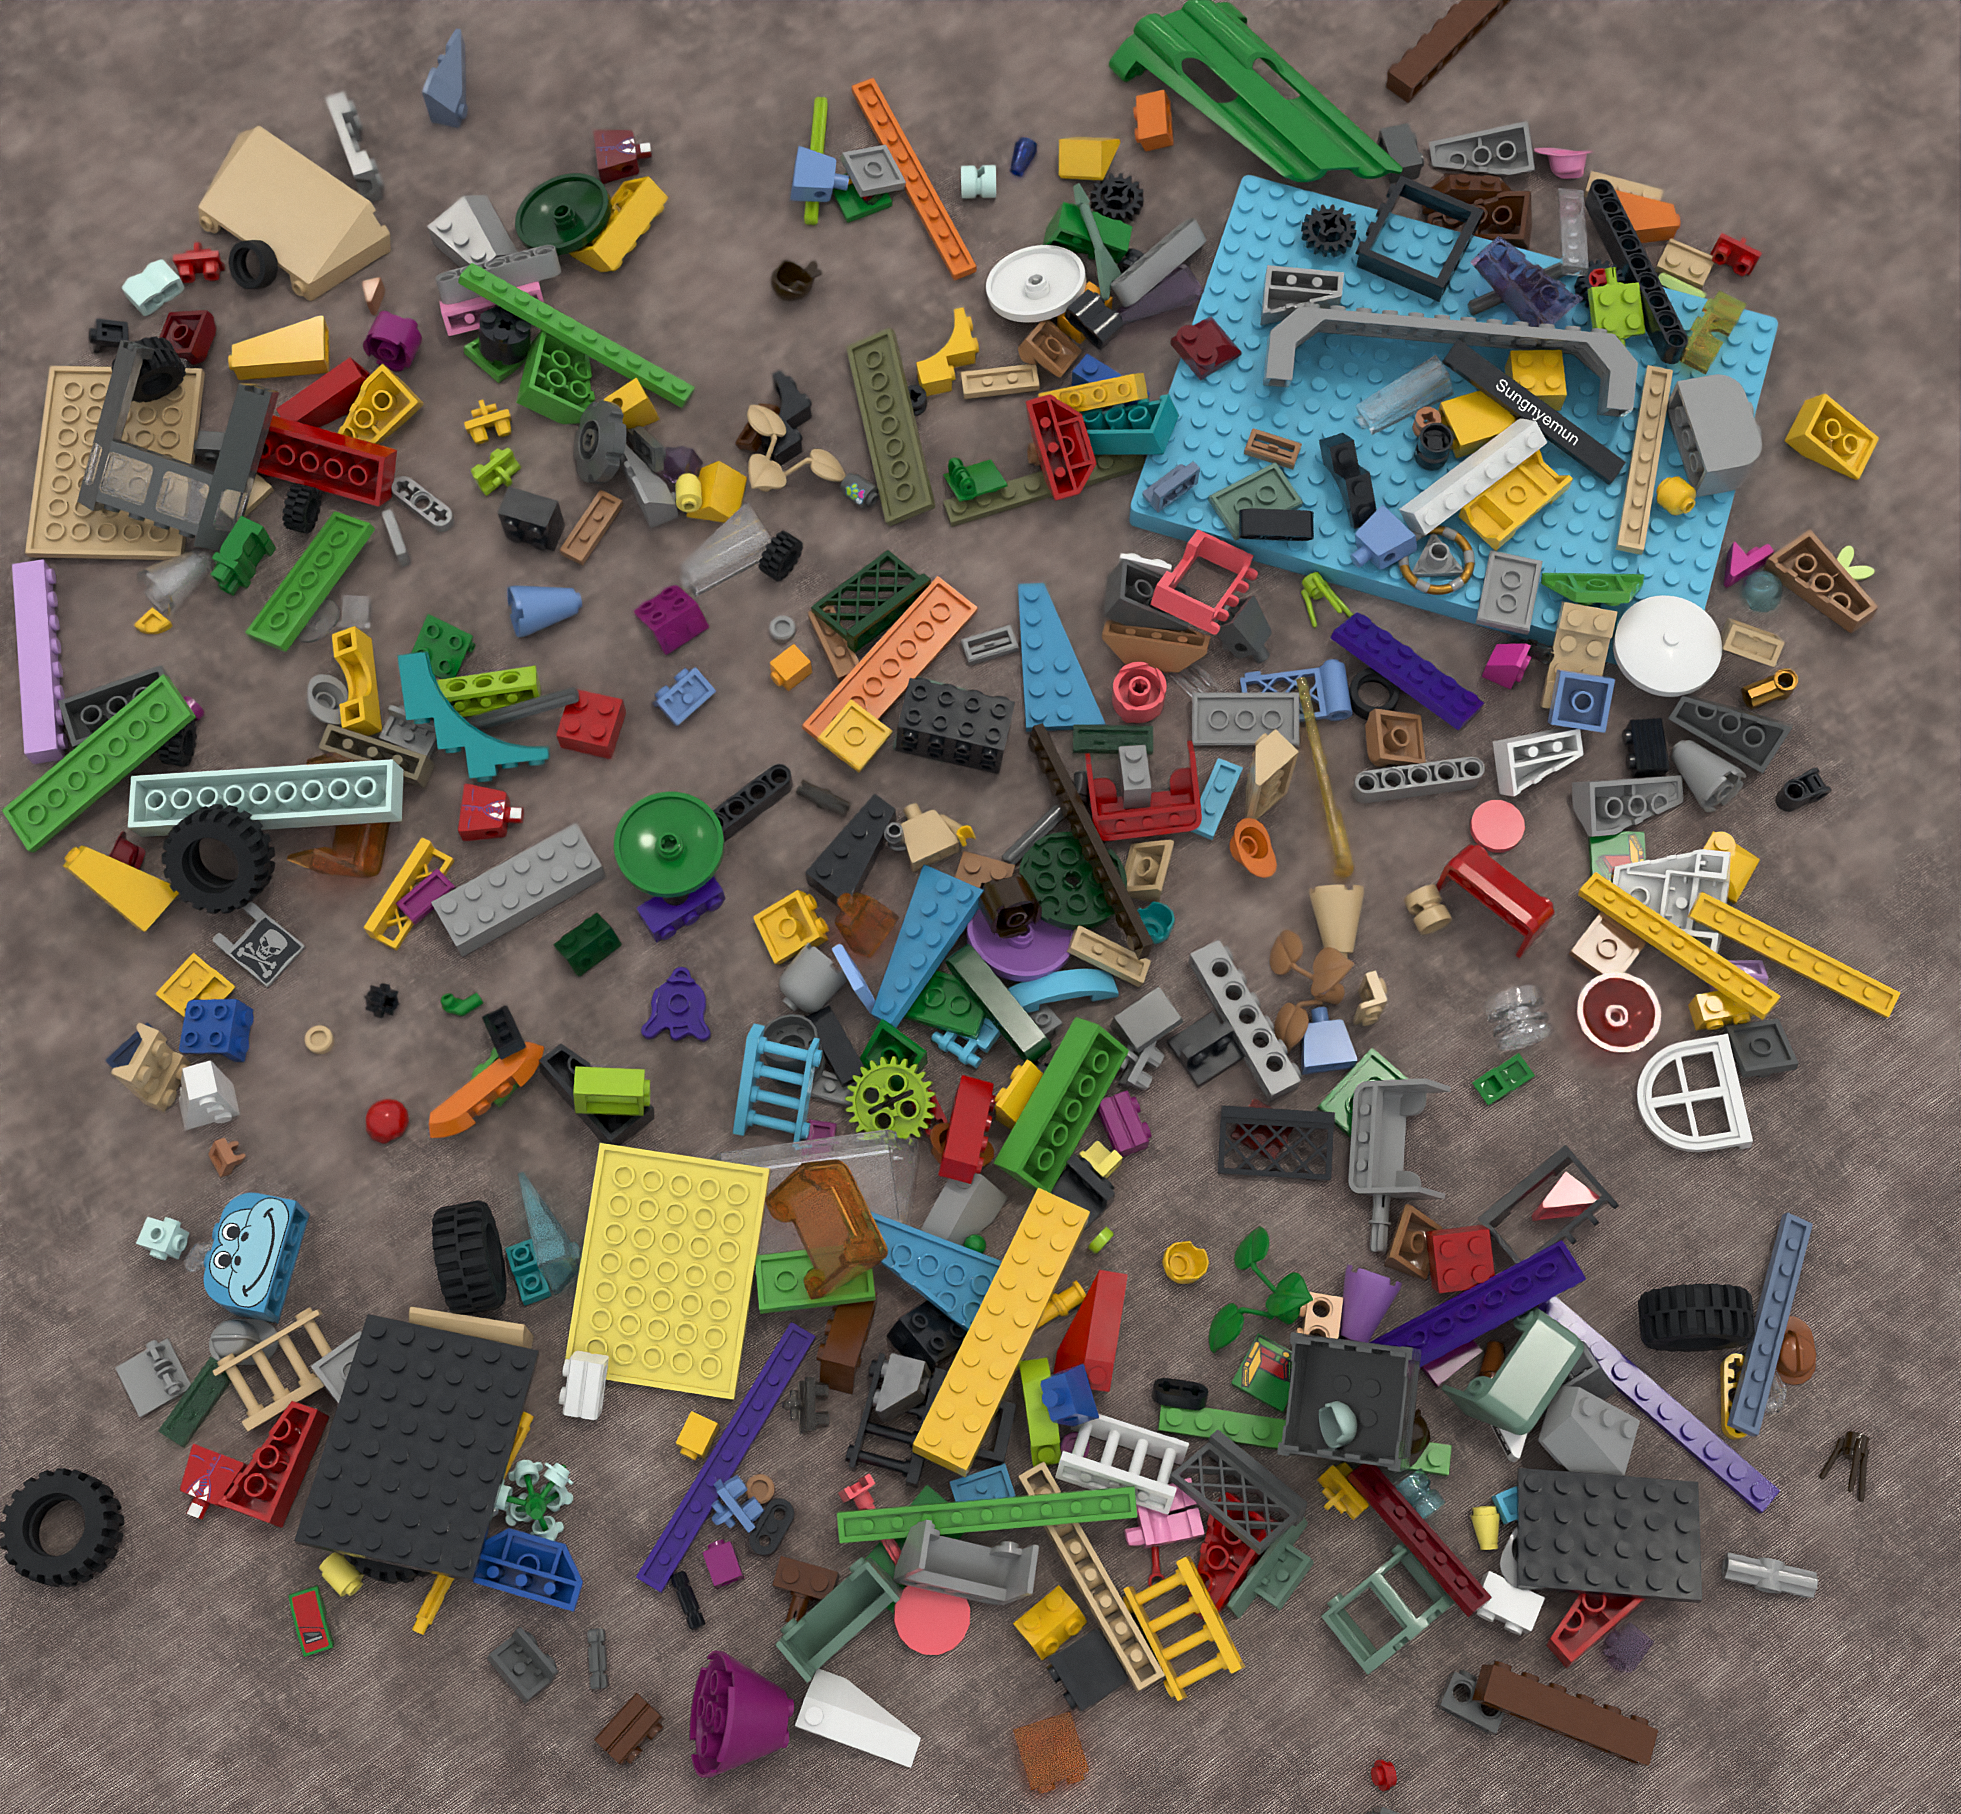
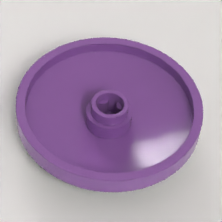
[966,908,1074,982]

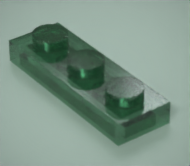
[1073,724,1153,755]
[158,1357,231,1448]

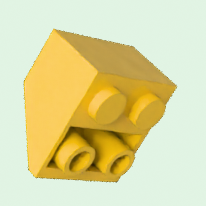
[994,1060,1043,1130]

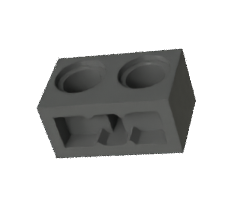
[1436,1670,1505,1735]

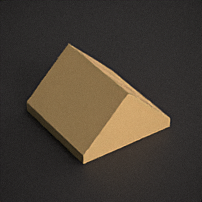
[1124,839,1174,902]

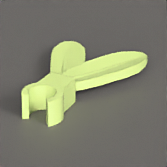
[1837,546,1874,581]

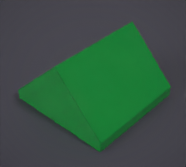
[860,1019,928,1091]

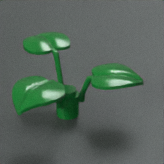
[1209,1226,1313,1354]

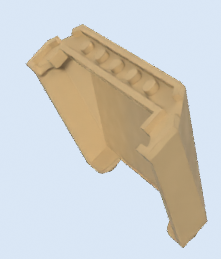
[198,126,391,301]

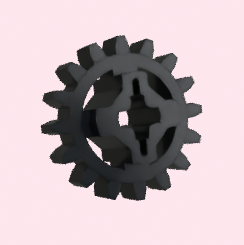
[1090,173,1144,223]
[1301,204,1357,257]

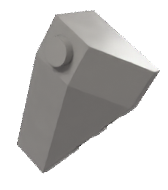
[620,445,679,529]
[1572,775,1683,837]
[920,1173,1008,1246]

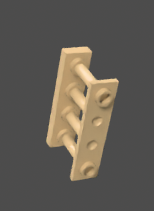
[213,1307,332,1432]

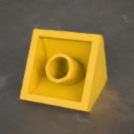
[1059,137,1121,181]
[686,461,747,524]

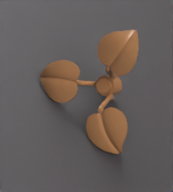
[1270,930,1354,1054]

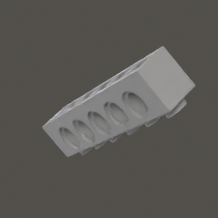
[1188,940,1302,1103]

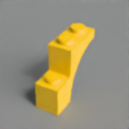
[916,307,979,396]

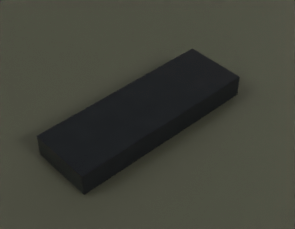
[482,1005,526,1060]
[805,1005,864,1088]

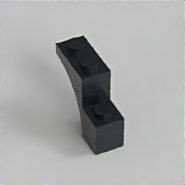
[761,370,812,466]
[1319,433,1377,529]

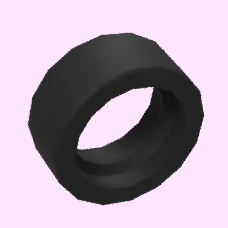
[228,240,278,289]
[1349,668,1400,720]

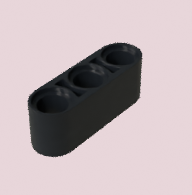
[1239,508,1314,541]

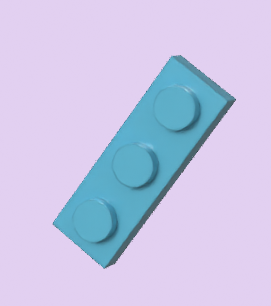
[1191,758,1243,840]

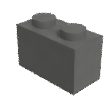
[1377,123,1424,184]

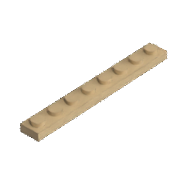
[1615,365,1673,555]

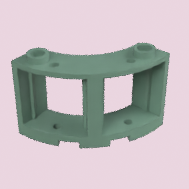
[1321,1542,1455,1675]

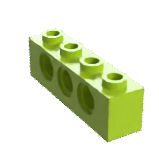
[437,665,541,717]

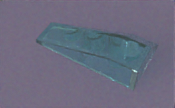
[518,1172,581,1295]

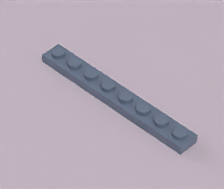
[1727,1213,1813,1437]

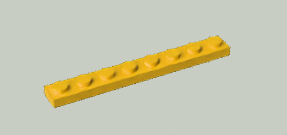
[1578,872,1781,1020]
[1687,892,1900,1018]

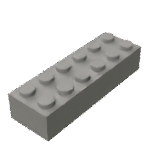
[431,823,606,957]

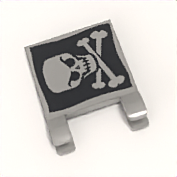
[212,901,306,988]

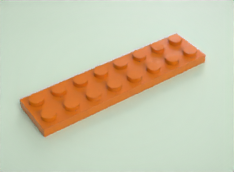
[802,576,978,761]

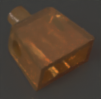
[835,892,900,958]

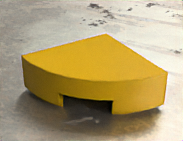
[134,607,173,634]

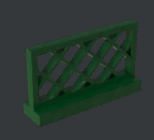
[811,550,931,653]

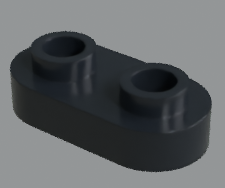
[749,1498,795,1556]

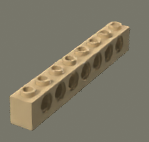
[1018,1462,1165,1693]

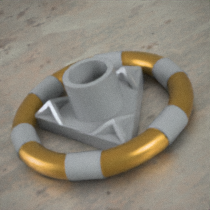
[1398,525,1475,595]

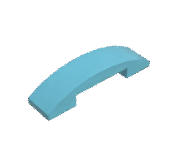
[1008,969,1119,1013]

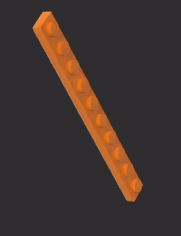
[851,77,977,281]

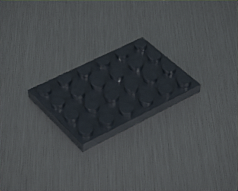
[1517,1468,1702,1603]

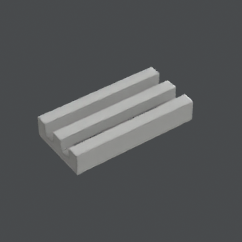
[382,509,411,567]
[961,625,1019,666]

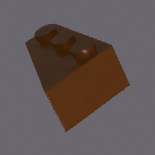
[816,1292,878,1395]

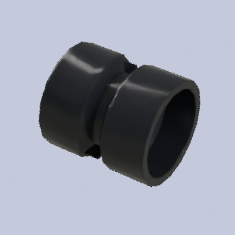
[1414,422,1454,470]

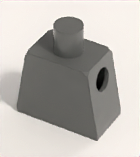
[1216,595,1272,663]

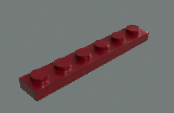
[1347,1464,1492,1618]

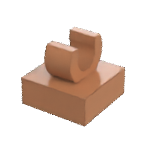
[208,1137,246,1177]

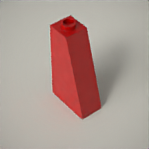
[276,357,371,428]

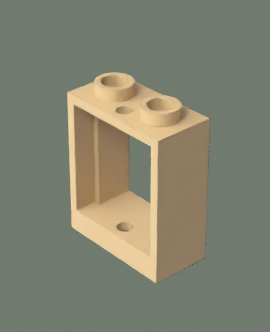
[1720,617,1785,667]

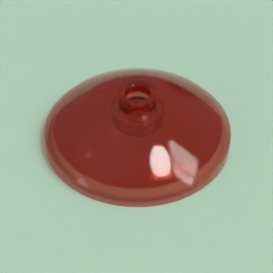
[1576,972,1661,1054]

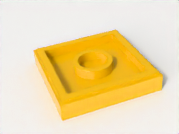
[817,700,893,773]

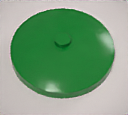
[614,791,725,898]

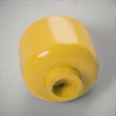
[1656,476,1696,516]

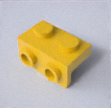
[1013,1585,1087,1660]

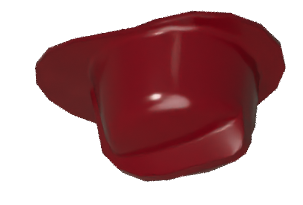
[108,831,146,870]

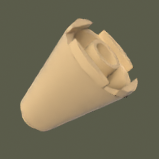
[1309,885,1364,958]

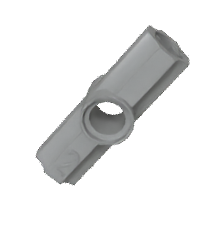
[1721,1553,1818,1599]

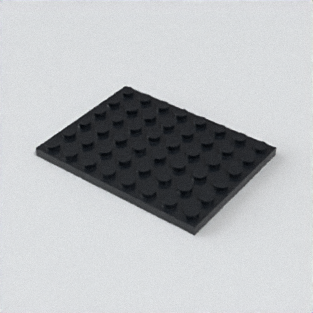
[294,1314,539,1582]

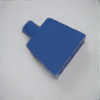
[1040,1364,1099,1427]

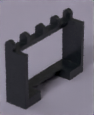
[1478,1145,1619,1264]

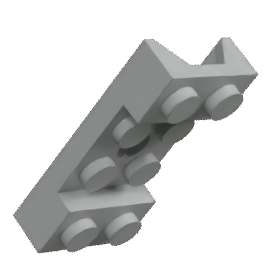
[325,92,384,202]

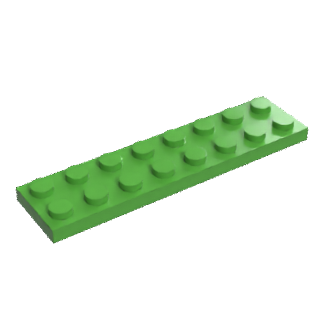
[2,674,196,853]

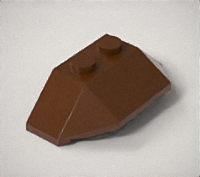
[1421,174,1512,214]

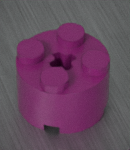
[363,311,422,371]

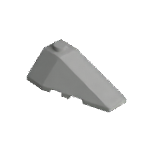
[1429,121,1535,176]

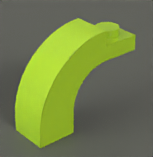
[1019,1357,1061,1467]

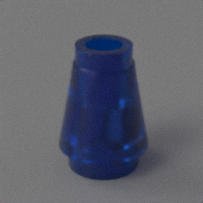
[1009,137,1038,177]

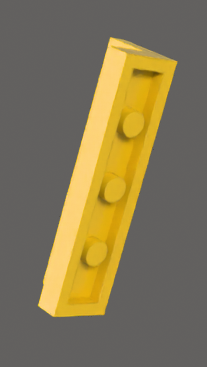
[363,837,454,951]

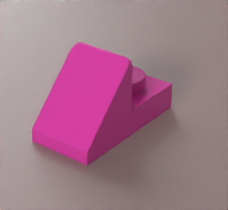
[1724,541,1774,588]

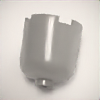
[779,943,848,1013]

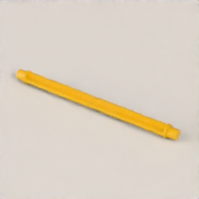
[412,1411,534,1635]

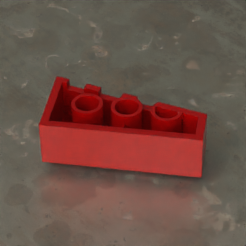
[218,1401,330,1528]

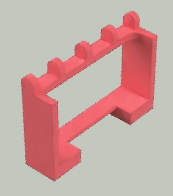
[1150,529,1258,635]

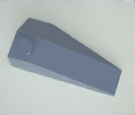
[422,28,468,128]

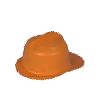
[1229,818,1277,878]

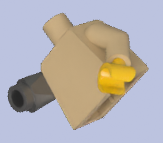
[884,803,976,872]

